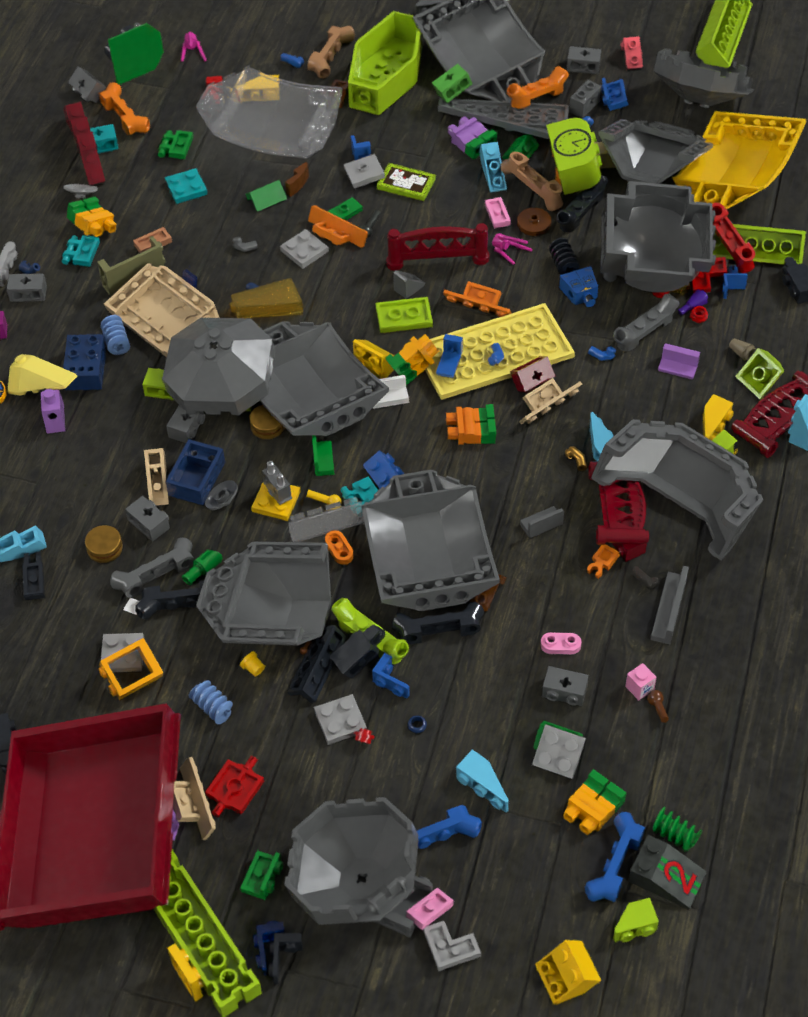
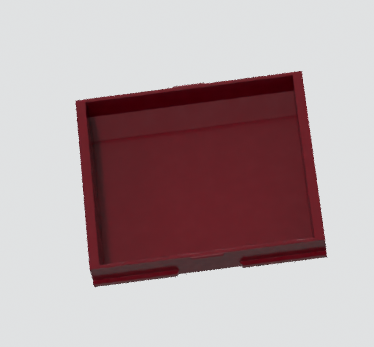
[0,703,181,931]

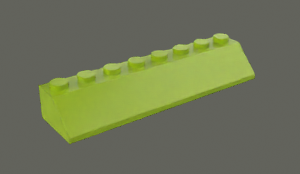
[696,0,752,68]
[713,224,806,264]

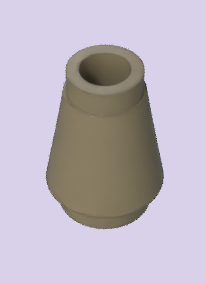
[729,338,756,361]

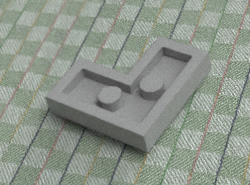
[423,921,481,971]

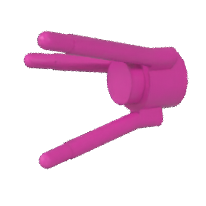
[181,32,207,62]
[492,233,532,265]

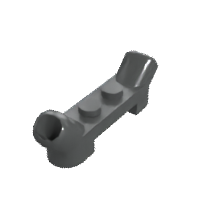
[613,294,679,351]
[110,537,195,598]

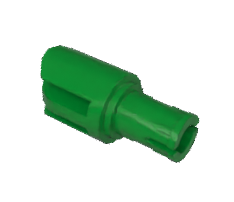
[182,549,223,585]

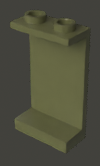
[97,236,166,296]

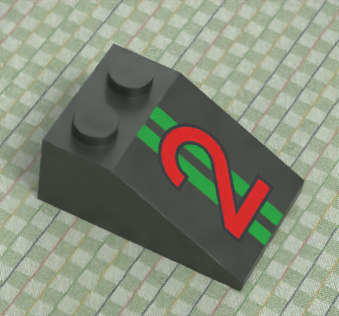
[628,835,707,910]

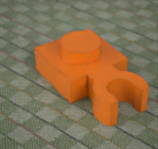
[587,544,620,579]

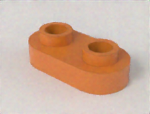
[325,530,353,565]

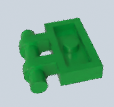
[158,130,193,159]

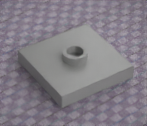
[344,154,385,188]

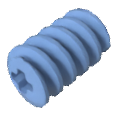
[101,315,130,355]
[189,680,233,724]

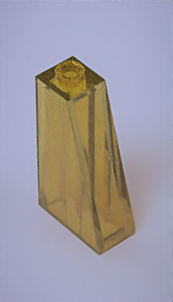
[229,278,303,318]

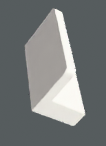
[373,375,409,409]

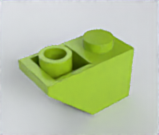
[613,898,659,942]

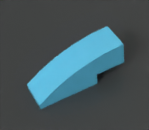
[0,525,47,562]

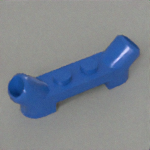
[417,805,482,849]
[585,812,645,902]

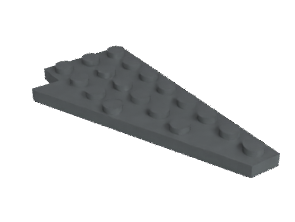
[438,98,569,139]

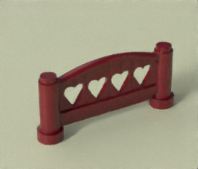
[386,223,490,271]
[731,371,808,458]
[588,461,649,545]

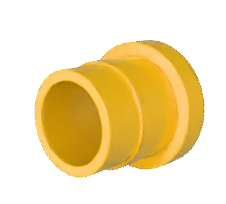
[240,651,265,677]

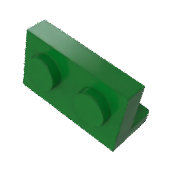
[240,850,284,900]

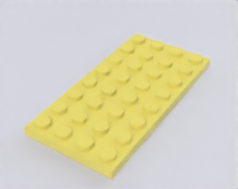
[425,303,575,400]

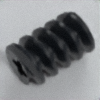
[549,238,580,275]

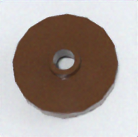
[517,208,551,236]

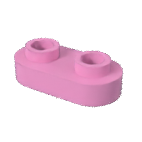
[541,633,581,654]

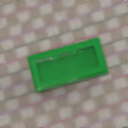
[328,197,363,221]

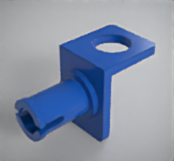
[722,266,747,299]

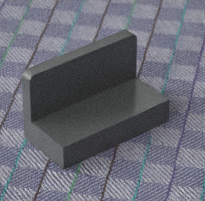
[520,506,564,538]

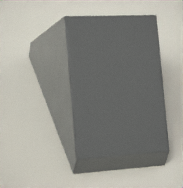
[394,270,426,299]

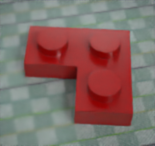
[692,257,727,294]

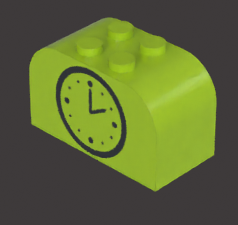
[546,118,602,195]

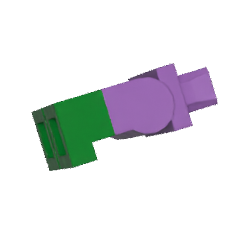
[448,116,497,160]

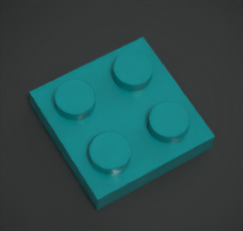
[165,168,208,204]

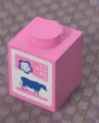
[625,663,656,700]

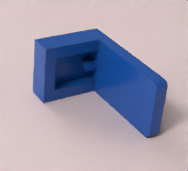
[436,334,463,378]

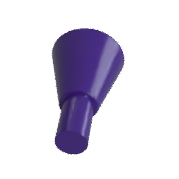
[678,289,708,316]

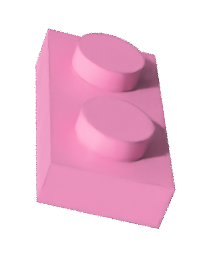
[485,197,511,229]
[406,888,453,930]

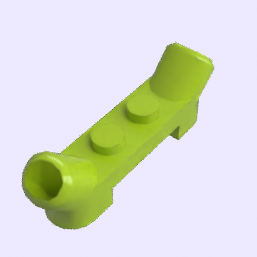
[331,598,409,664]

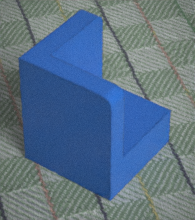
[351,135,371,160]

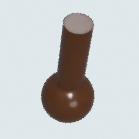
[647,690,669,723]

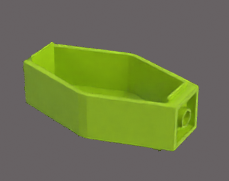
[348,11,423,115]

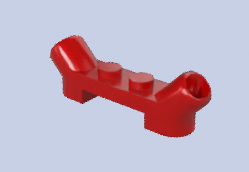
[712,203,755,273]

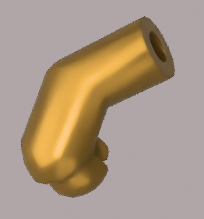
[565,446,587,471]

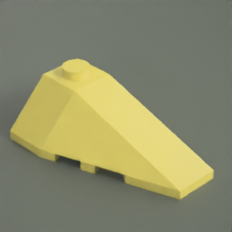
[8,354,77,396]

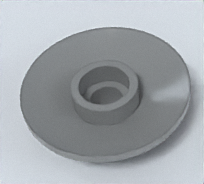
[64,184,97,198]

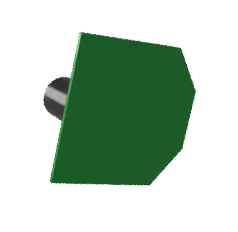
[104,23,164,85]

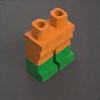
[446,404,496,445]

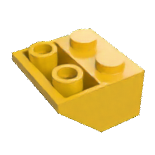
[353,339,394,379]
[535,940,601,1005]

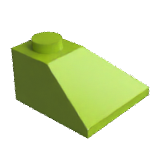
[735,348,784,399]

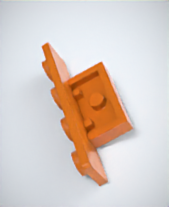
[308,205,368,248]
[443,281,512,317]

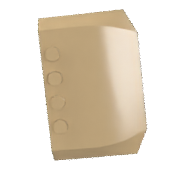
[104,263,220,357]

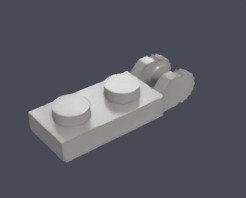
[0,241,18,287]

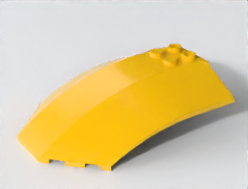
[672,111,807,209]

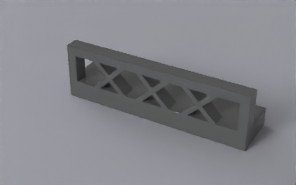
[651,566,689,644]

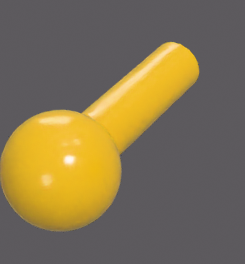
[306,490,342,509]

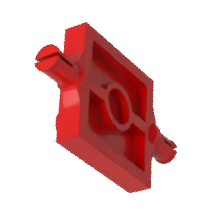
[205,755,264,817]

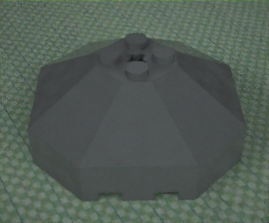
[653,49,754,108]
[162,318,276,415]
[285,797,419,925]

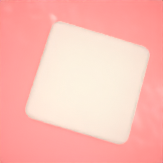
[123,598,139,615]

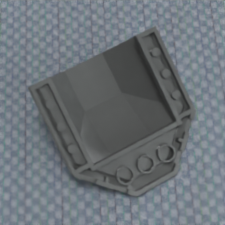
[598,119,713,184]
[196,542,331,646]

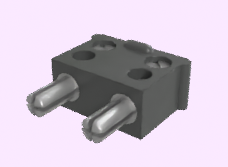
[262,461,292,505]

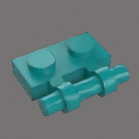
[62,235,100,267]
[340,476,378,518]

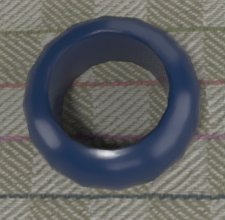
[408,715,427,733]

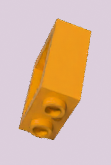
[98,638,163,700]

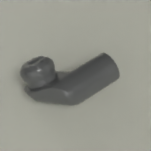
[232,237,258,252]

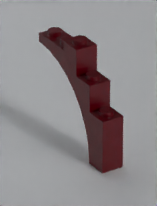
[63,102,105,185]

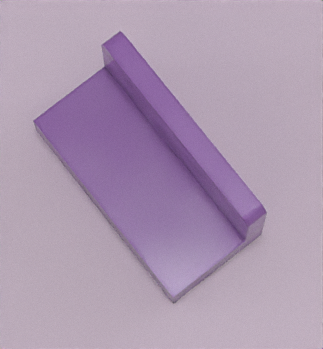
[658,343,700,379]

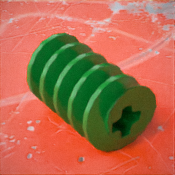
[653,807,702,852]

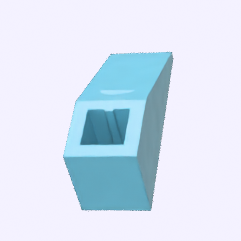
[479,142,507,193]
[788,394,808,451]
[589,412,613,462]
[456,750,509,813]

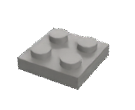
[280,229,329,269]
[101,633,144,672]
[314,694,367,745]
[532,725,586,779]

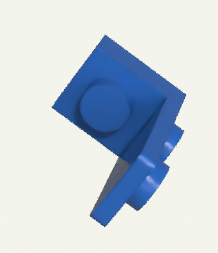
[372,653,410,698]

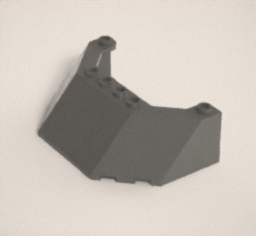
[591,419,763,560]

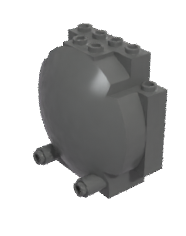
[600,181,716,292]

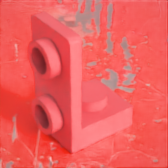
[621,36,643,70]

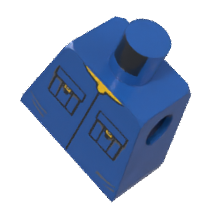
[559,266,598,307]

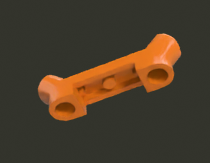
[506,66,569,109]
[99,83,150,135]

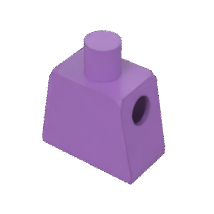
[41,389,65,433]

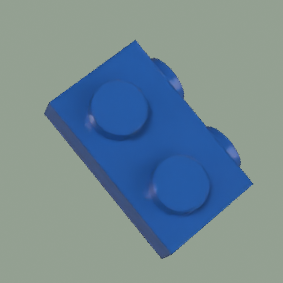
[601,78,628,111]
[363,450,404,489]

